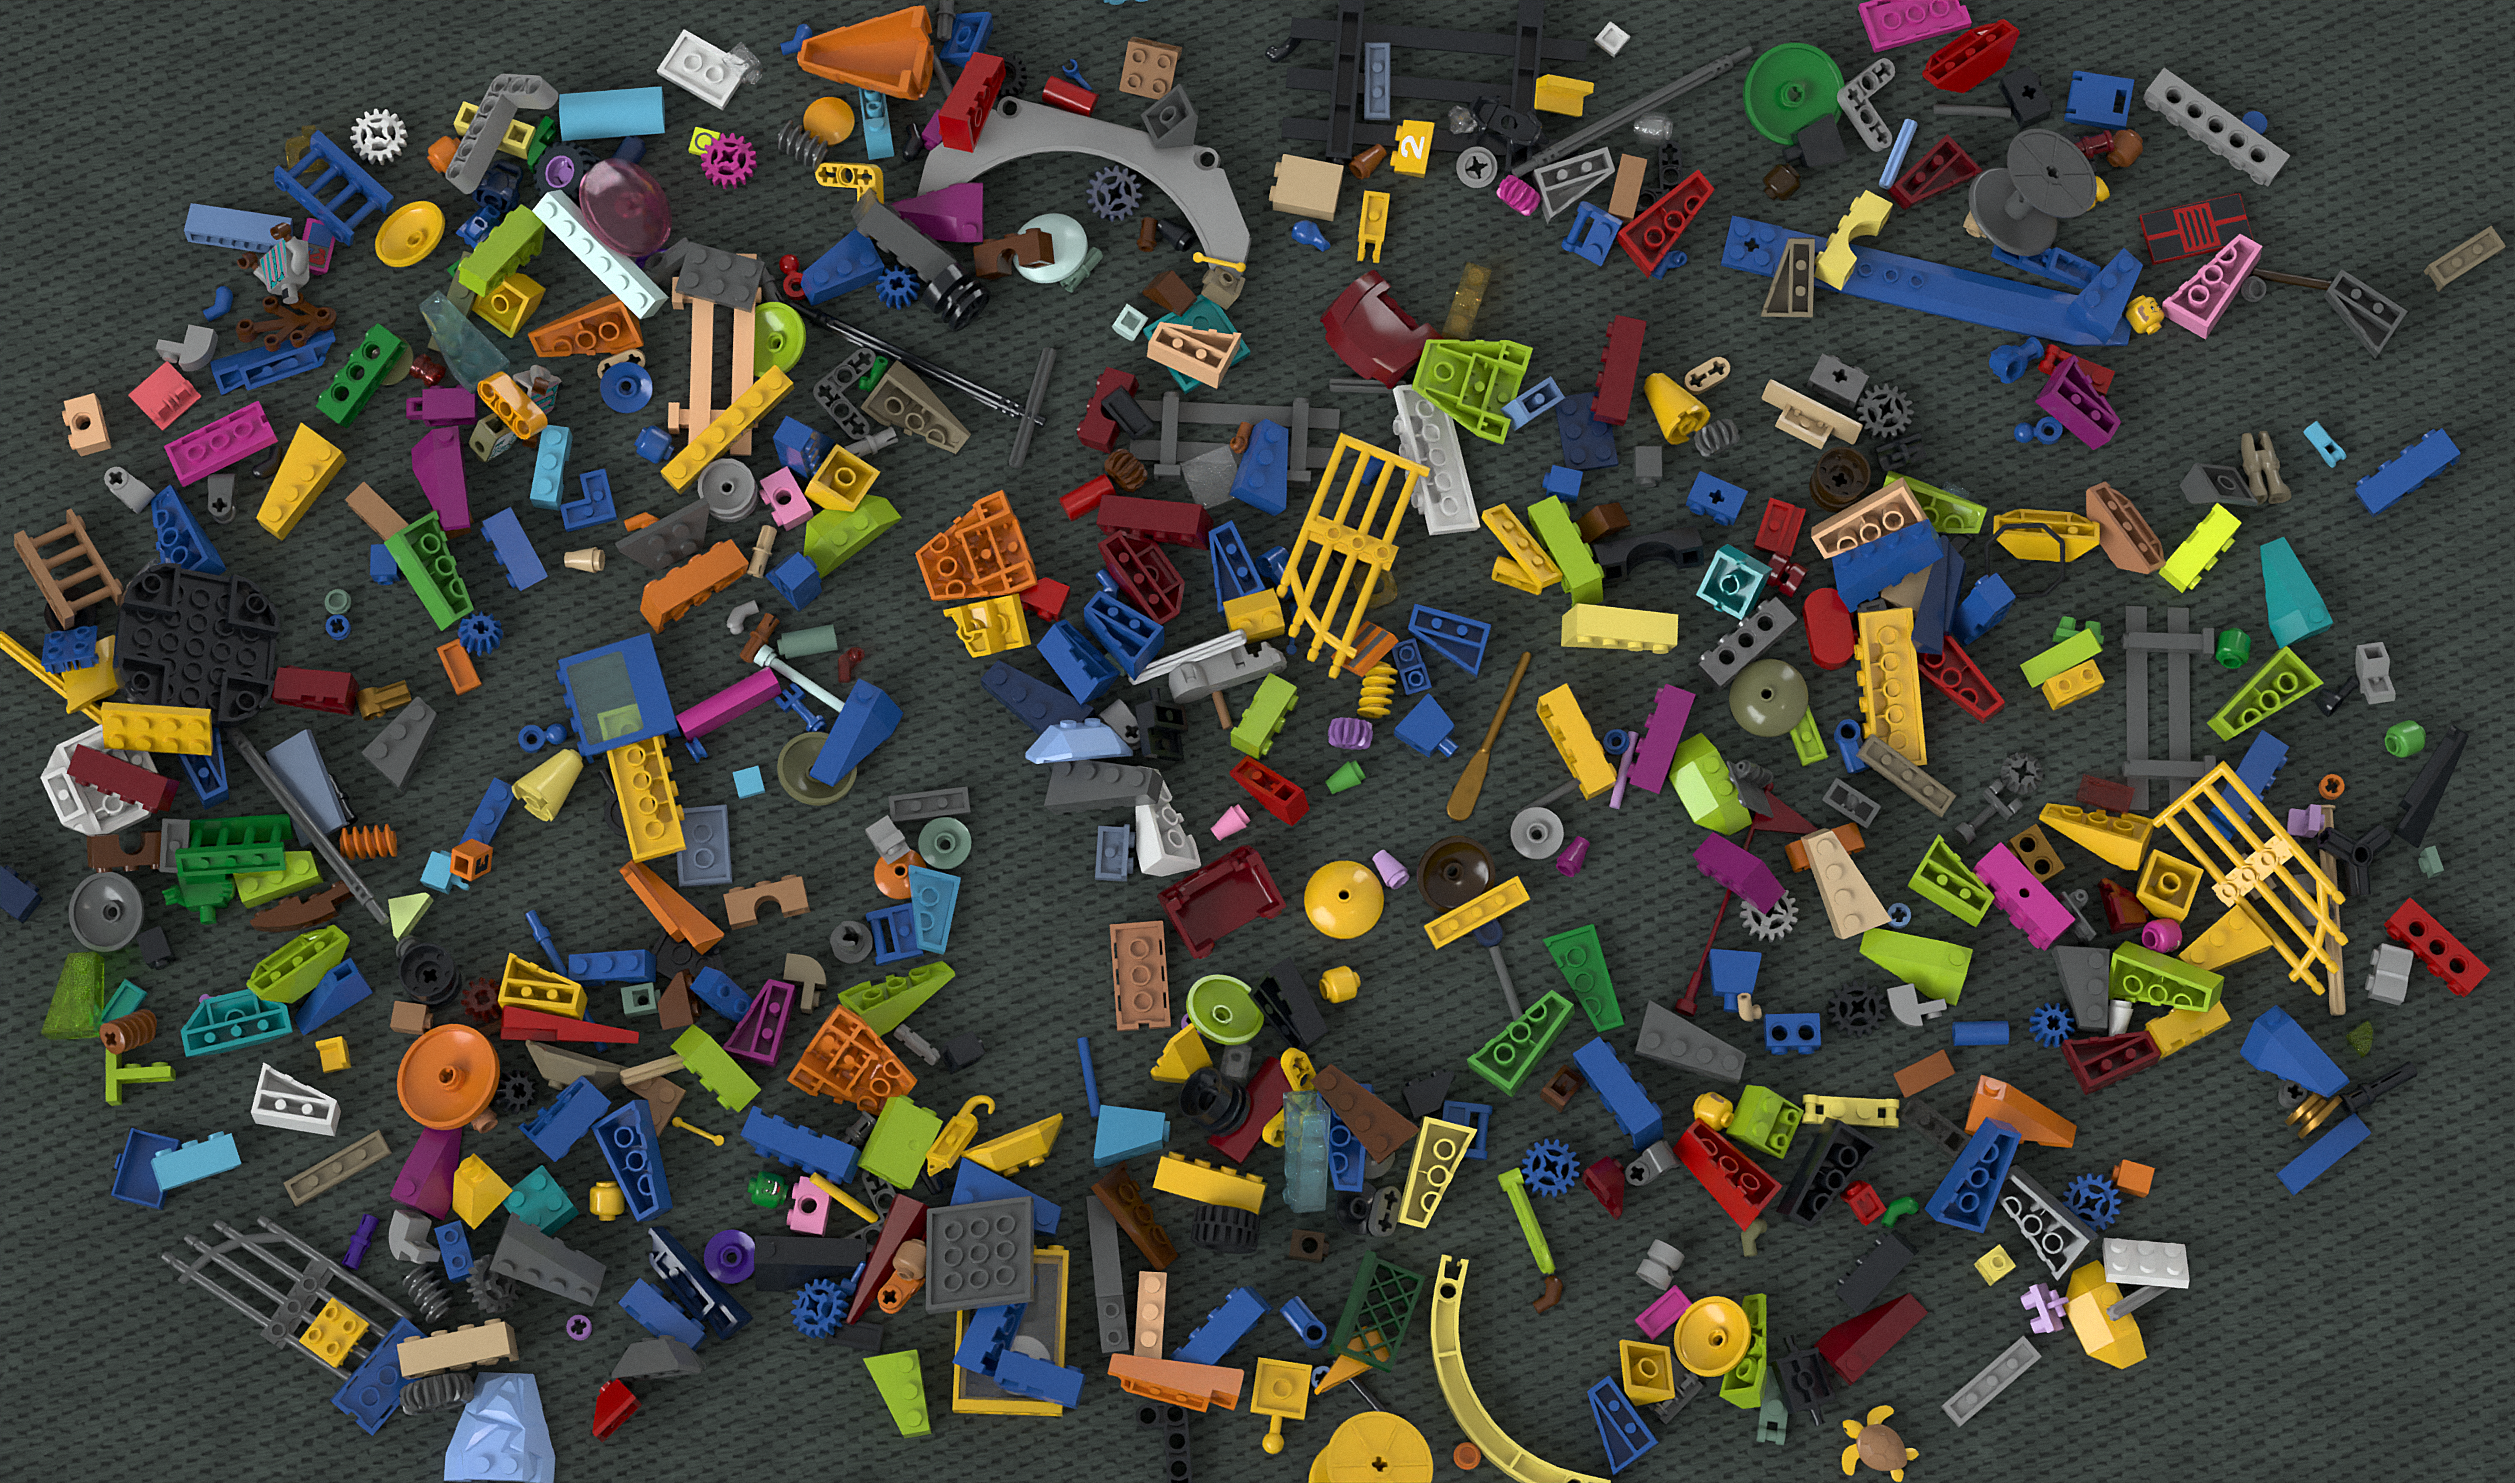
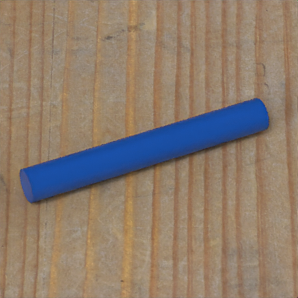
[1077,1037,1100,1118]

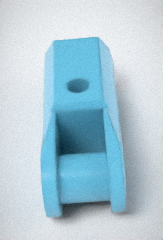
[2303,421,2346,468]

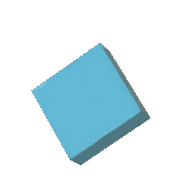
[733,766,765,799]

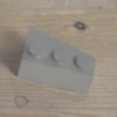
[1531,147,1615,224]

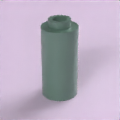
[777,624,838,659]

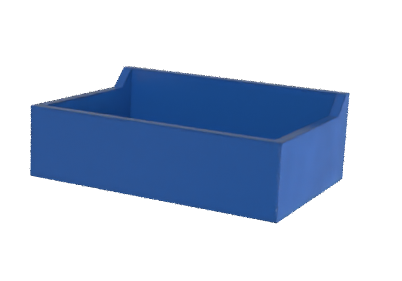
[111,1128,182,1210]

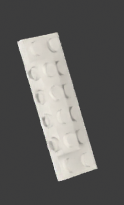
[1393,385,1480,535]

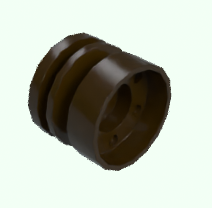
[1809,446,1871,513]

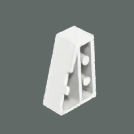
[251,1063,341,1136]

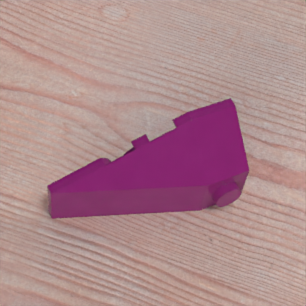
[891,183,984,242]
[411,426,471,531]
[390,1126,463,1221]

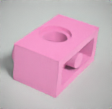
[759,466,814,531]
[787,1176,833,1238]

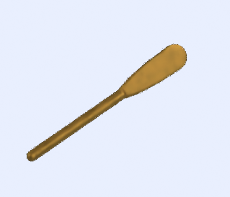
[1446,651,1532,821]

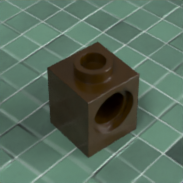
[1289,1229,1330,1264]

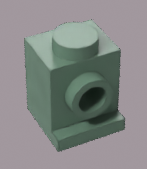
[621,983,662,1019]

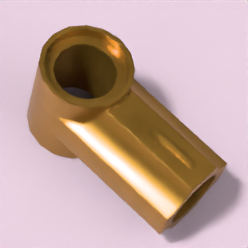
[355,680,412,721]

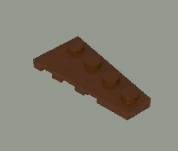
[1310,1064,1421,1165]
[1091,1160,1178,1272]

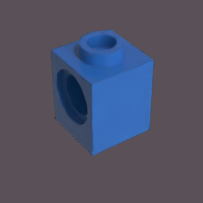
[1542,465,1583,503]
[370,544,401,585]

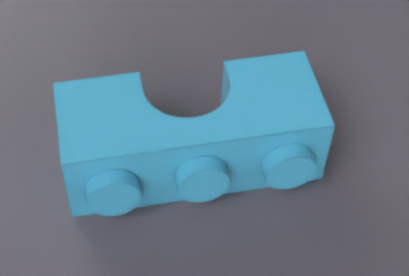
[530,425,573,511]

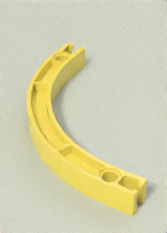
[1430,1254,1611,1483]

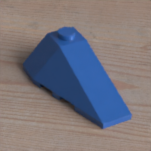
[151,484,227,576]
[2240,1005,2350,1098]

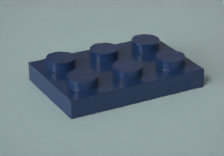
[1554,391,1618,472]

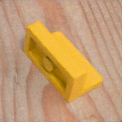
[1534,74,1594,117]

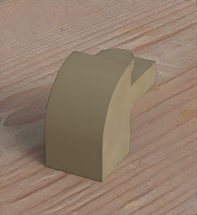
[783,953,828,1014]

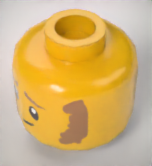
[2125,295,2165,335]
[1693,1092,1734,1131]

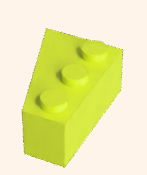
[2159,503,2241,593]

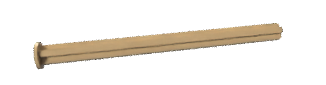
[2318,805,2346,1016]

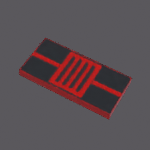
[2139,193,2253,265]

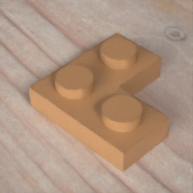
[626,1076,687,1138]

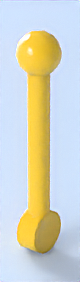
[1193,252,1246,272]
[672,1117,724,1146]

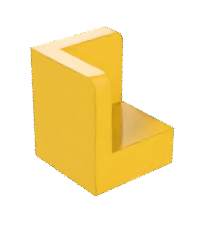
[315,1036,351,1073]

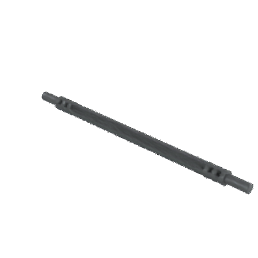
[1512,46,1753,178]
[223,727,390,925]

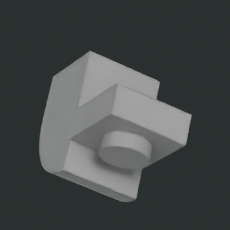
[156,325,218,371]
[2355,642,2396,704]
[865,815,911,865]
[1886,983,1947,1027]
[389,1209,441,1264]

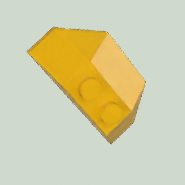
[1993,509,2100,562]
[961,1113,1064,1178]
[2062,1260,2147,1369]

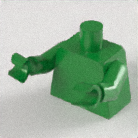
[162,873,236,925]

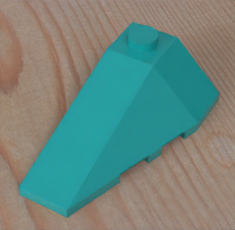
[2260,537,2333,649]

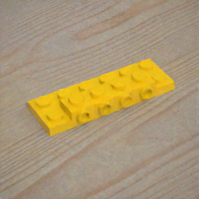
[1854,607,1927,771]
[597,704,687,863]

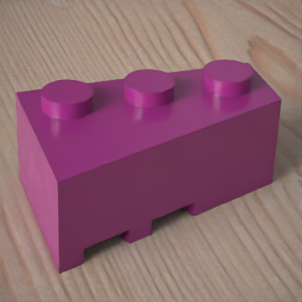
[2035,355,2121,450]
[722,979,797,1068]

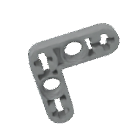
[1837,58,1895,152]

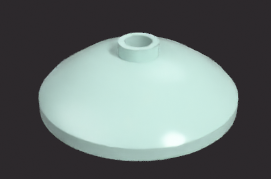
[1013,213,1088,283]

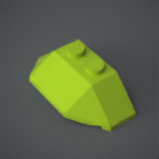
[803,494,902,579]
[1668,733,1752,836]
[246,925,350,1004]

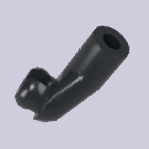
[902,123,924,162]
[252,446,283,480]

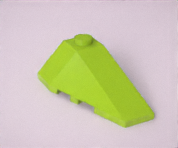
[838,961,955,1037]

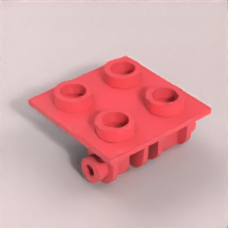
[128,361,202,431]

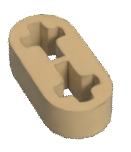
[597,348,646,379]
[1684,357,1730,395]

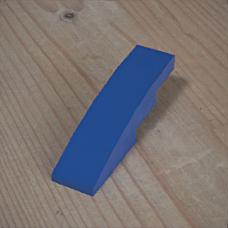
[1991,245,2101,289]
[2276,1114,2371,1196]

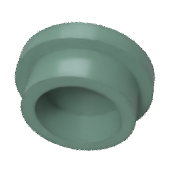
[325,589,352,615]

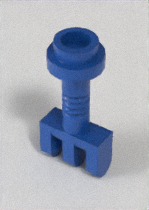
[773,682,827,732]

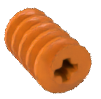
[340,824,397,860]

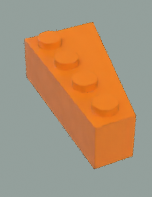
[640,539,749,634]

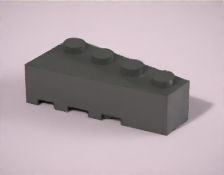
[850,187,957,283]
[1044,760,1164,815]
[1997,1164,2099,1281]

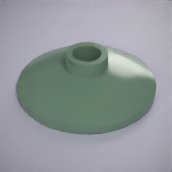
[918,817,972,869]

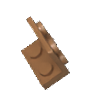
[1119,36,1182,100]

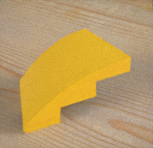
[943,593,1031,658]
[61,635,119,714]

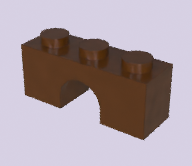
[973,228,1055,280]
[86,830,162,873]

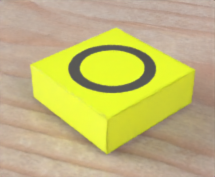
[689,127,721,159]

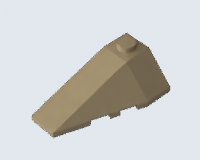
[860,360,971,454]

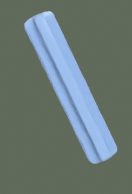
[1879,119,1918,190]

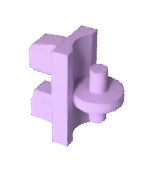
[2020,1283,2069,1334]

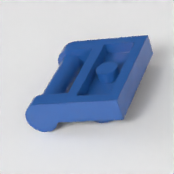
[1561,201,1624,266]
[866,903,924,966]
[1442,1100,1493,1160]

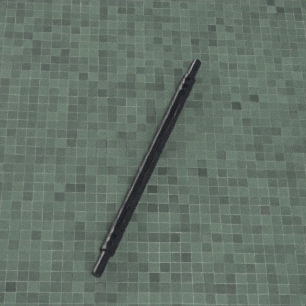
[789,300,1047,428]

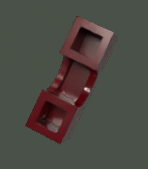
[1077,367,1139,454]

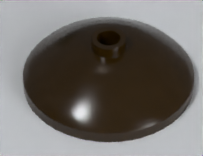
[1417,836,1495,913]

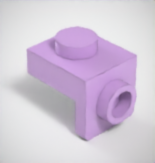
[2287,804,2325,838]

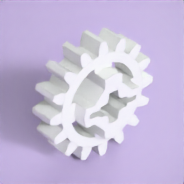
[350,109,408,165]

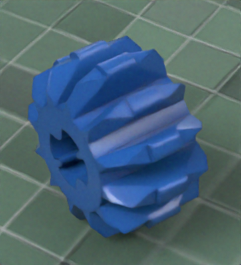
[876,265,920,311]
[458,610,503,657]
[2029,1003,2075,1048]

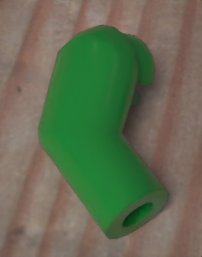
[858,356,888,392]
[1881,1196,1919,1228]

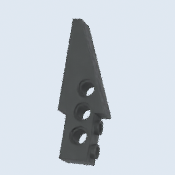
[1086,1195,1130,1357]

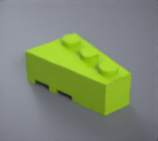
[1907,834,1995,927]
[670,1024,761,1113]
[863,1349,932,1438]

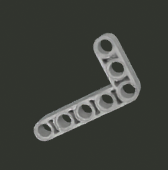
[446,74,558,194]

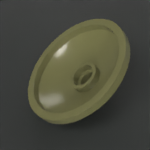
[1729,659,1809,738]
[777,732,857,806]

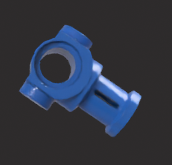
[1989,337,2044,384]

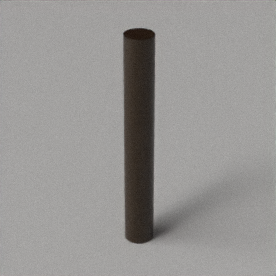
[2252,268,2331,291]

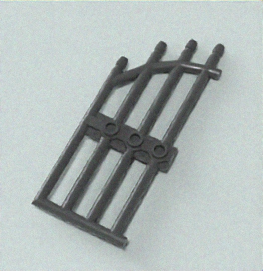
[161,1215,415,1384]

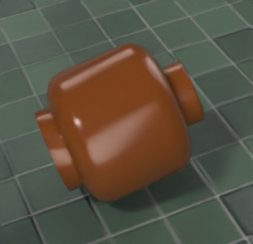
[2106,129,2143,167]

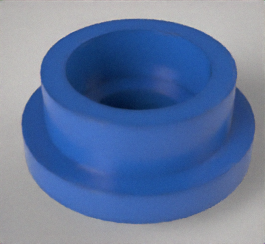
[1603,729,1630,755]

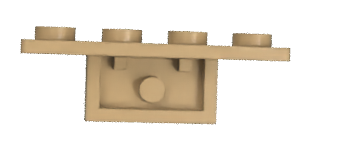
[1762,379,1863,450]

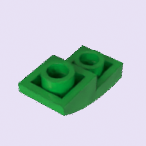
[527,116,557,174]

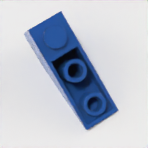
[294,957,373,1035]

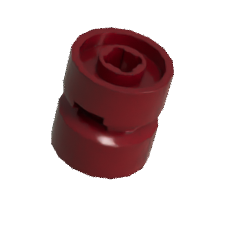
[1766,551,1809,599]

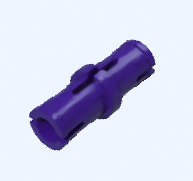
[342,1214,380,1270]

